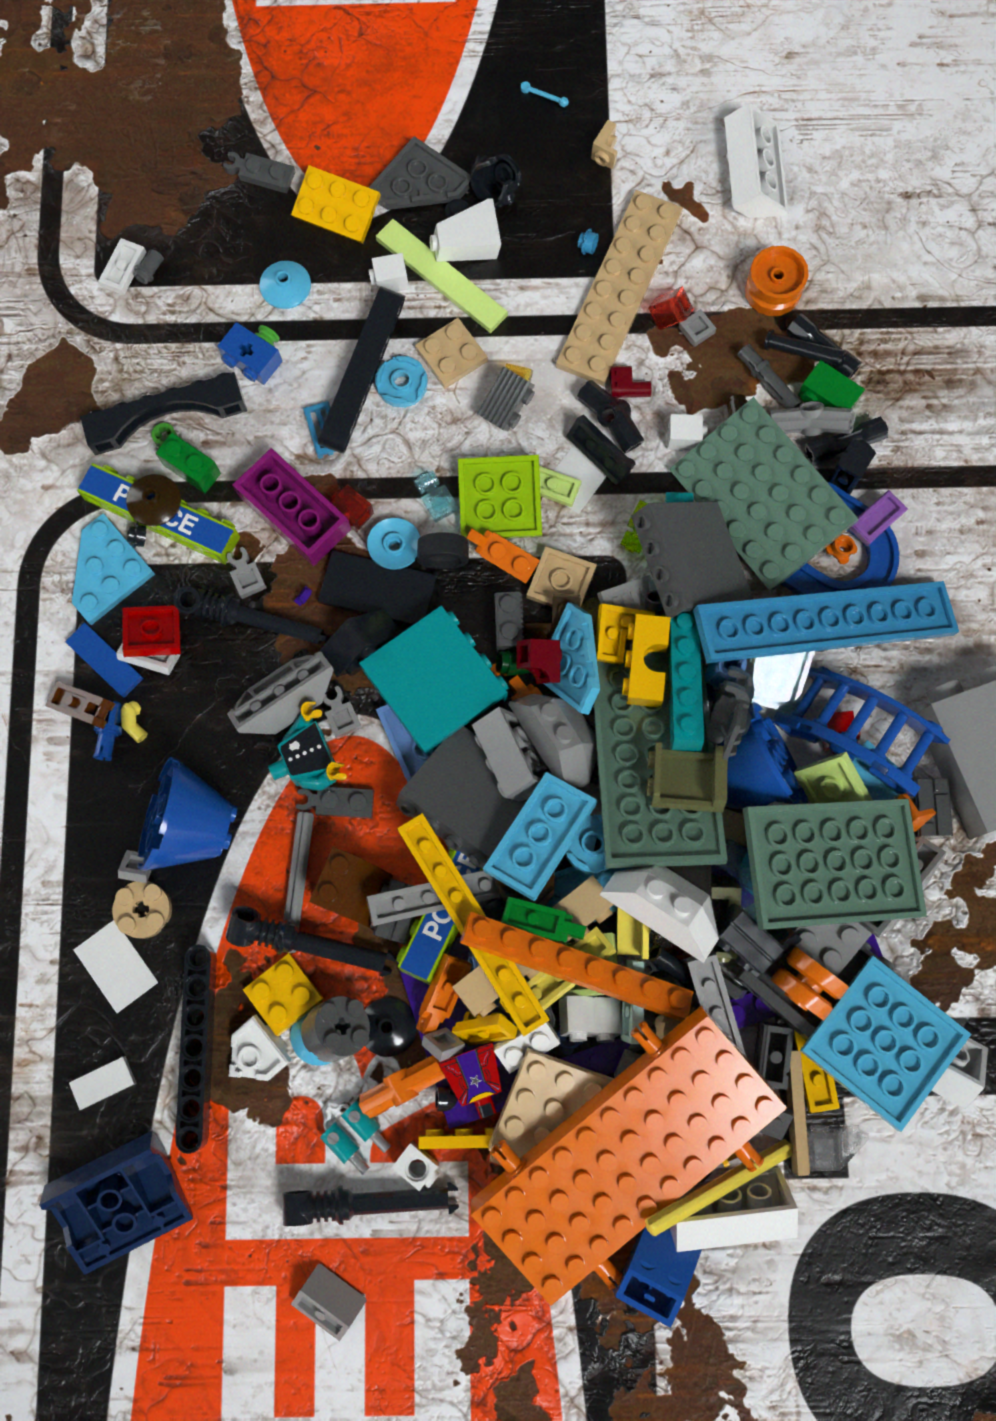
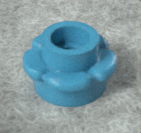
[578,229,599,255]

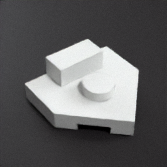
[229,1014,292,1081]

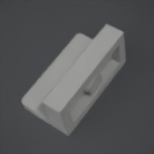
[291,1264,367,1342]

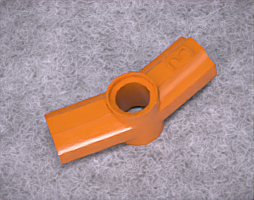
[359,1056,446,1118]

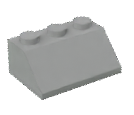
[472,707,552,802]

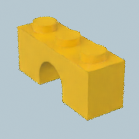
[622,614,671,708]

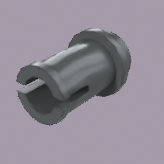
[134,249,164,284]

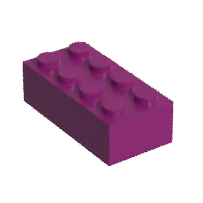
[232,448,351,567]

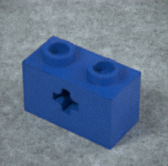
[217,322,283,385]

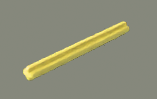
[645,1139,793,1236]

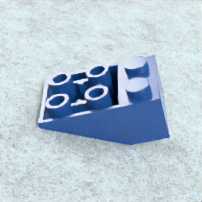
[612,1227,702,1328]

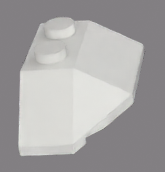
[600,866,719,963]

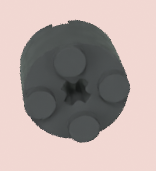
[301,996,370,1062]

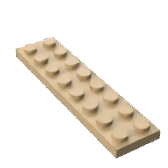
[556,190,683,387]

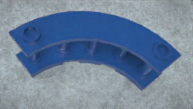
[772,666,951,797]

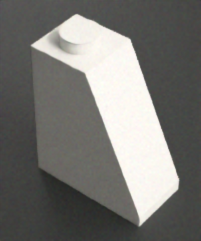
[430,199,501,262]

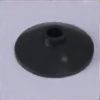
[365,998,417,1057]

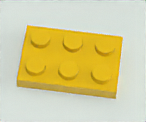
[291,165,381,244]

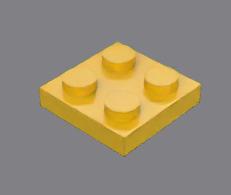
[243,953,325,1037]

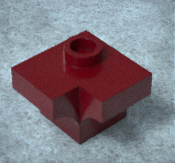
[517,639,562,684]

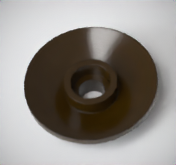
[126,474,181,526]

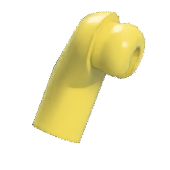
[120,701,148,743]

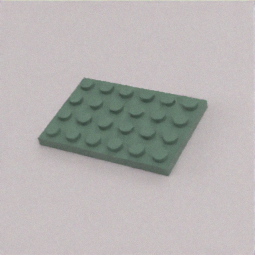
[669,397,859,592]
[743,799,927,930]

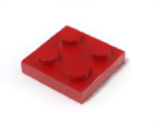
[123,605,181,657]

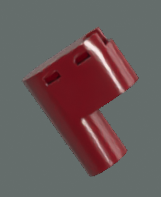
[610,366,652,398]

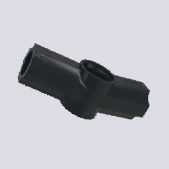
[577,380,644,454]

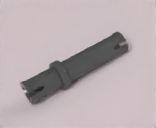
[737,343,802,409]

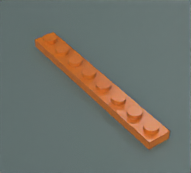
[460,912,693,1022]

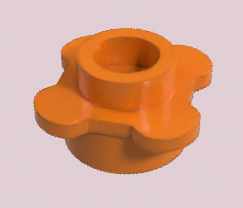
[825,534,857,564]

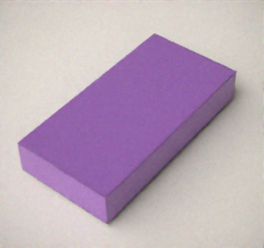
[849,490,908,546]

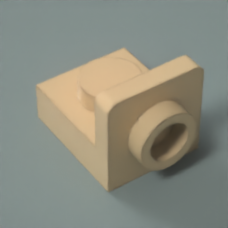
[591,120,618,169]

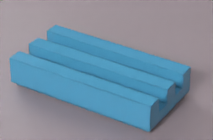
[303,401,336,459]

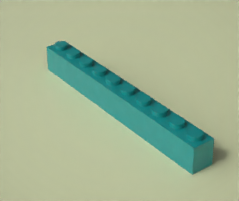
[664,492,704,752]

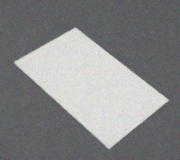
[554,444,606,514]
[74,920,158,1013]

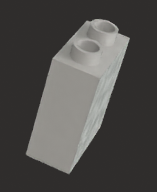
[918,665,996,840]

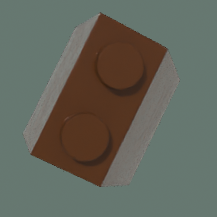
[309,847,393,928]

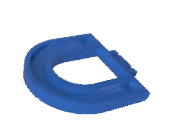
[781,482,900,595]

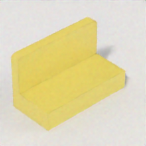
[616,907,649,959]

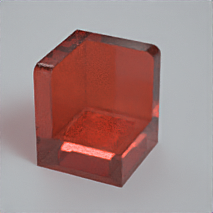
[648,286,694,330]

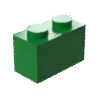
[798,360,865,409]
[156,433,221,494]

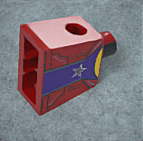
[439,1042,502,1119]

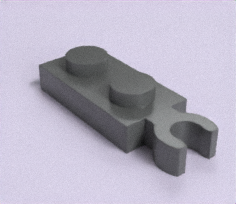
[223,152,296,194]
[296,787,375,819]

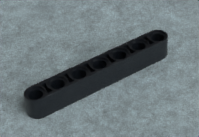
[318,286,406,454]
[175,944,217,1154]

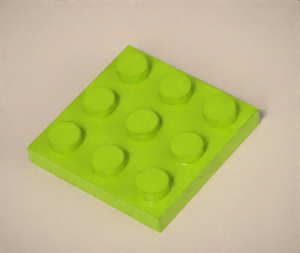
[458,455,542,540]

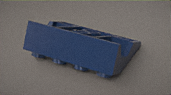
[39,1130,193,1275]

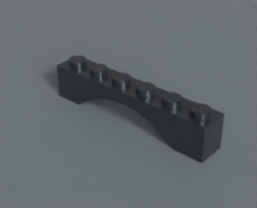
[80,372,247,456]

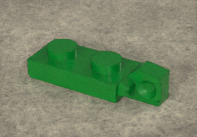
[501,897,586,943]

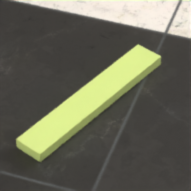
[376,219,508,334]

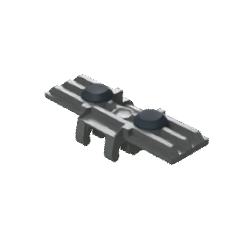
[707,659,755,760]

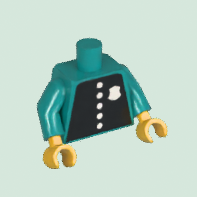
[268,702,347,791]

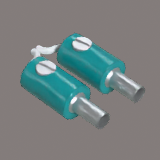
[320,1100,391,1175]

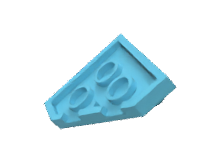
[72,513,155,625]
[544,602,600,715]

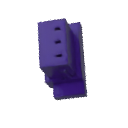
[294,586,312,606]

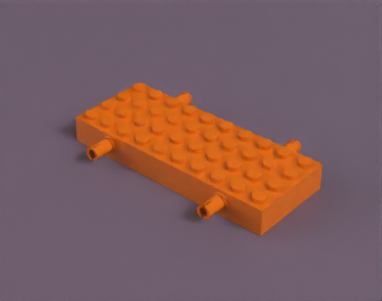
[471,1005,787,1306]

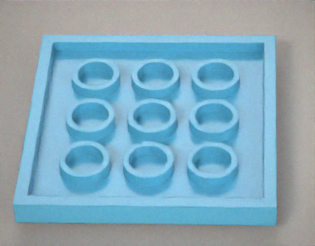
[800,956,972,1132]

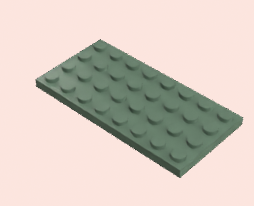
[593,651,728,868]

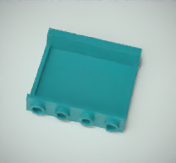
[359,605,509,757]

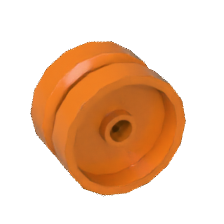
[745,246,809,316]
[770,947,849,1021]

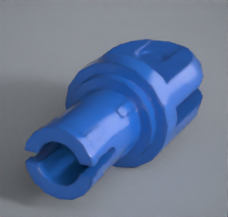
[93,700,122,761]

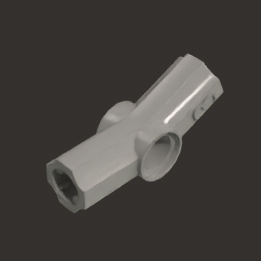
[770,401,855,436]

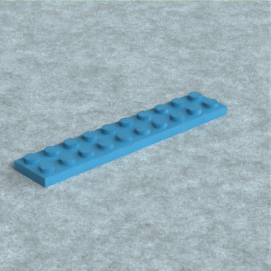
[693,581,959,663]

